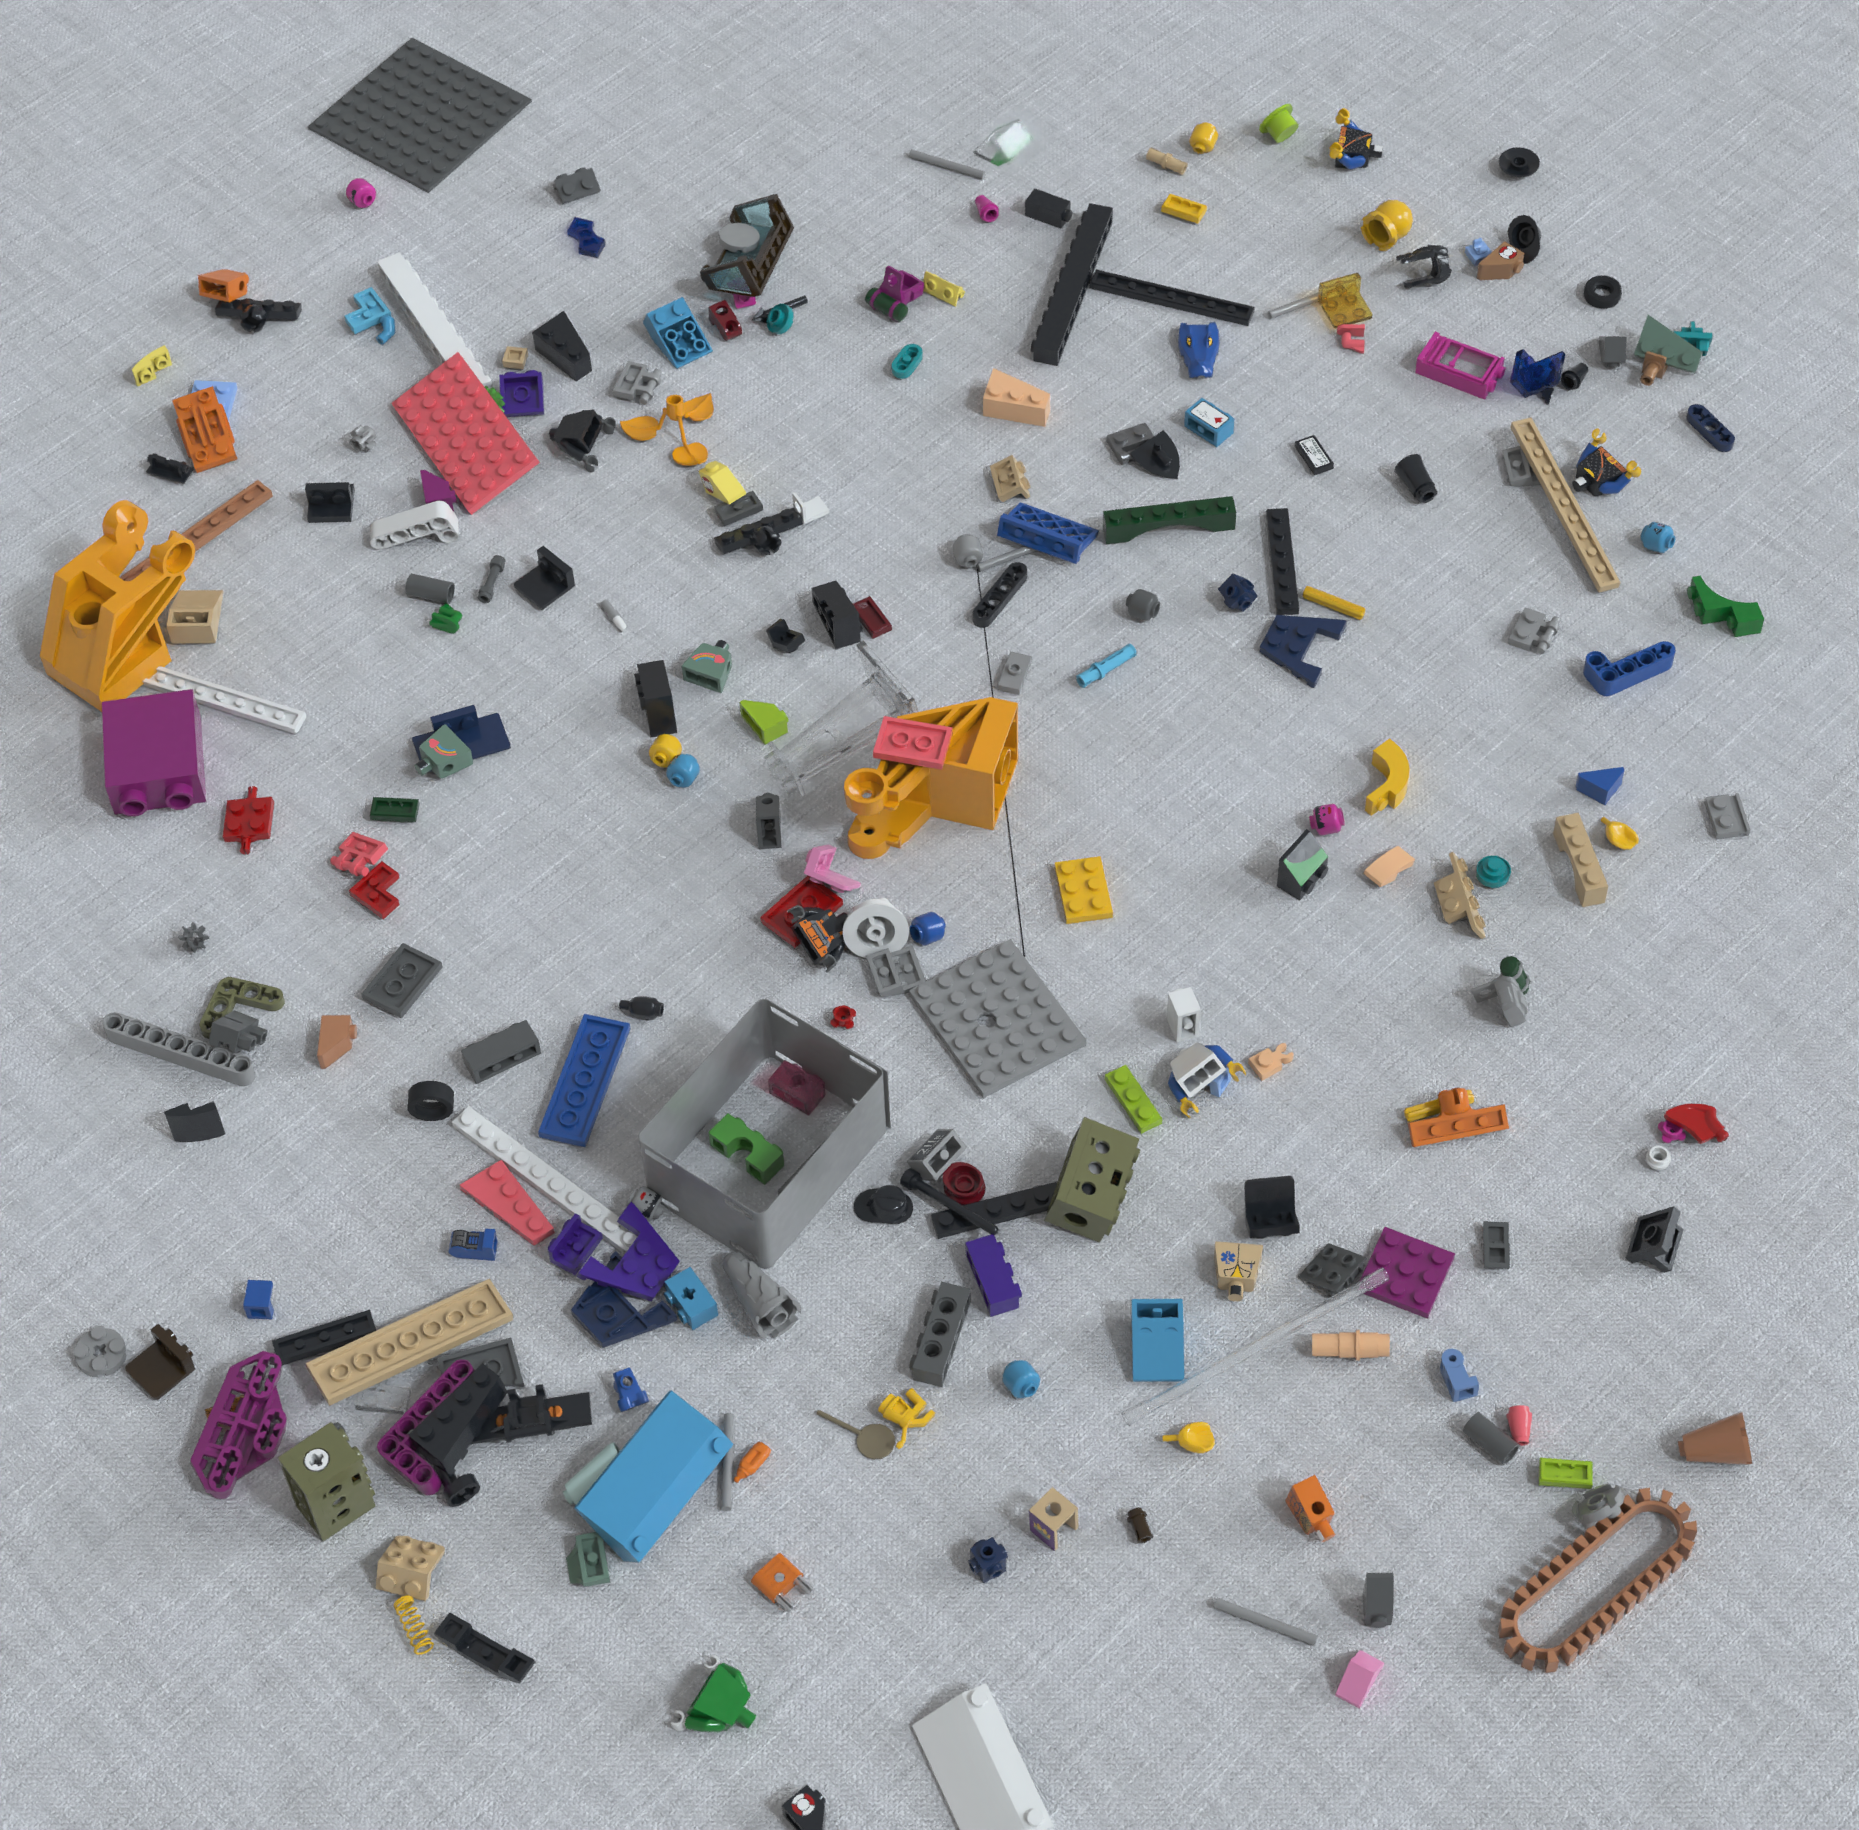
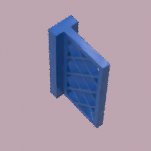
[997,502,1099,564]

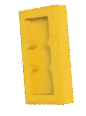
[1161,194,1207,224]

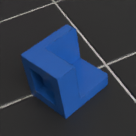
[243,1280,274,1319]

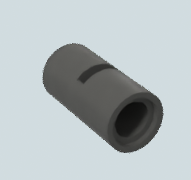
[405,573,455,604]
[1463,1412,1520,1465]

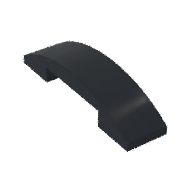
[434,1612,536,1684]

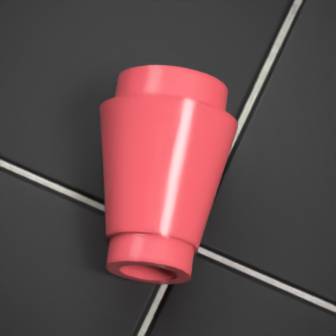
[1506,1405,1532,1446]

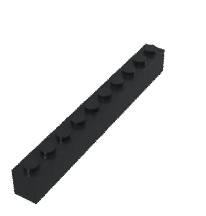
[1031,203,1113,366]

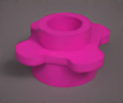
[1658,1120,1686,1143]

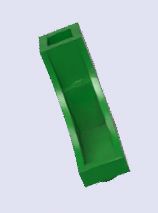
[1687,575,1764,637]

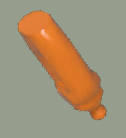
[734,1442,771,1483]

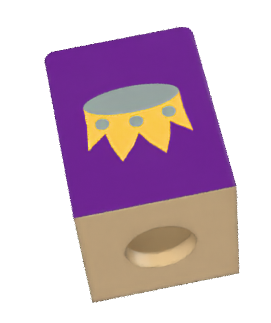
[1029,1487,1079,1551]

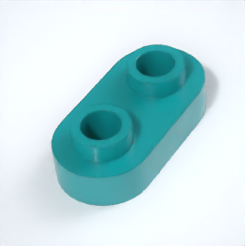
[892,344,923,379]

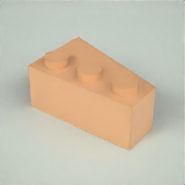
[983,368,1050,427]

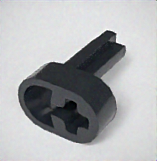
[432,1463,480,1507]

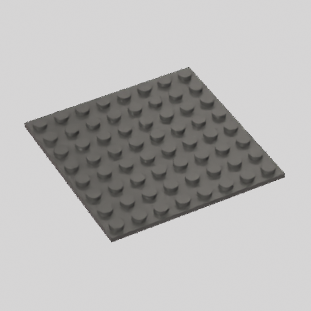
[308,38,532,193]

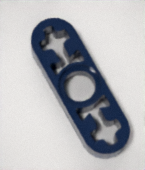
[1686,404,1735,452]

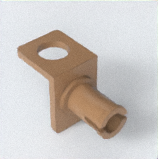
[1640,351,1668,386]

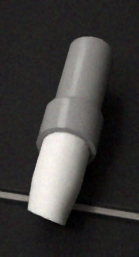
[601,600,627,632]

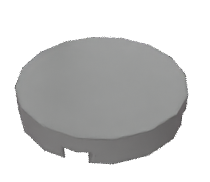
[719,223,760,253]

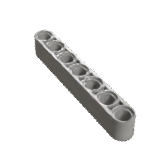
[102,1012,255,1086]

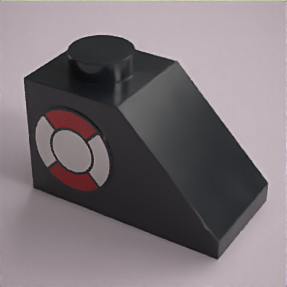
[782,1785,826,1830]

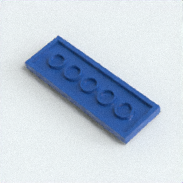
[538,1014,631,1148]

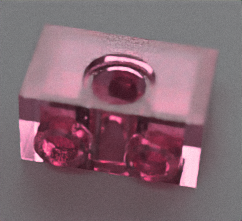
[768,1060,826,1116]

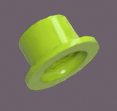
[1259,104,1299,143]

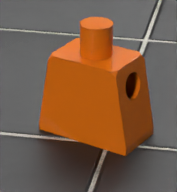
[198,269,249,302]

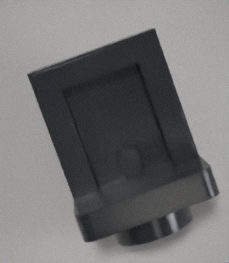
[766,619,805,653]

